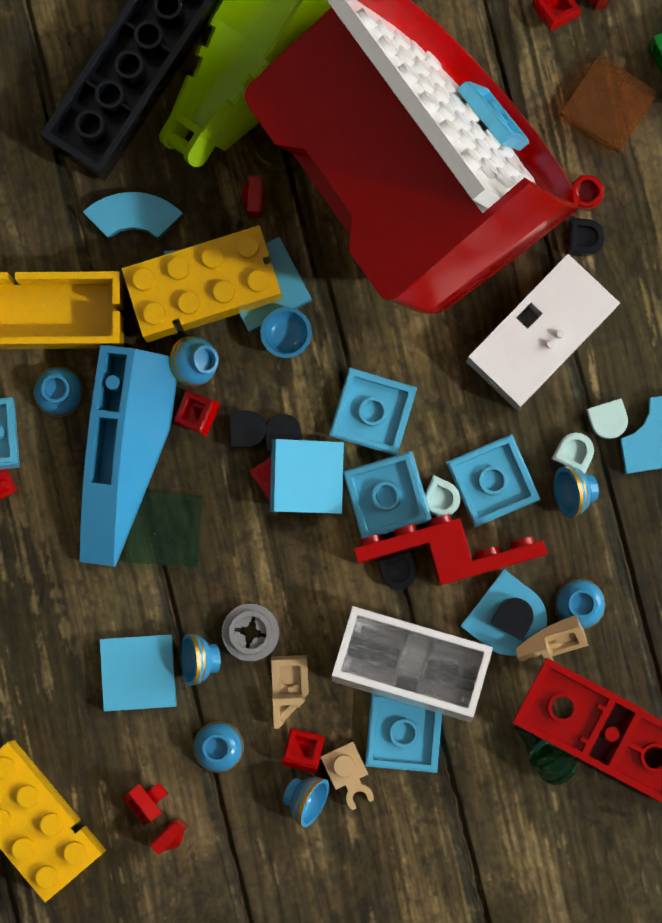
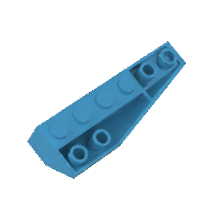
[79,345,177,567]

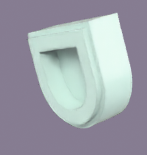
[586,398,628,439]
[551,433,594,474]
[425,475,460,517]

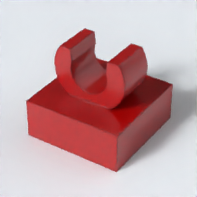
[122,783,168,826]

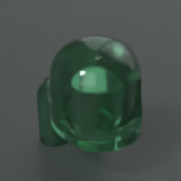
[515,725,577,786]

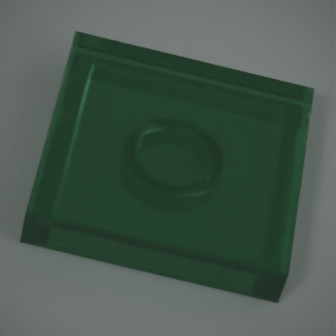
[126,492,203,568]

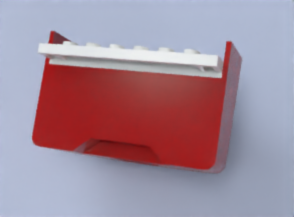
[245,0,579,314]

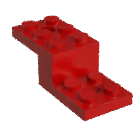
[354,514,548,586]
[512,658,662,803]

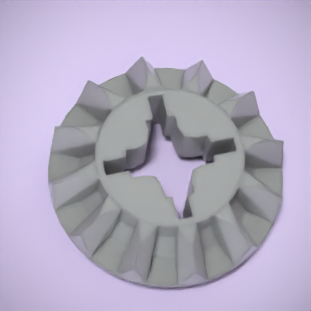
[222,604,279,661]

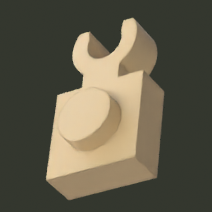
[320,741,374,810]

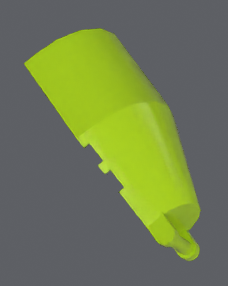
[159,0,331,167]

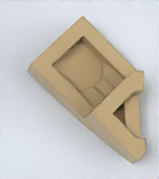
[516,615,588,662]
[271,655,309,729]

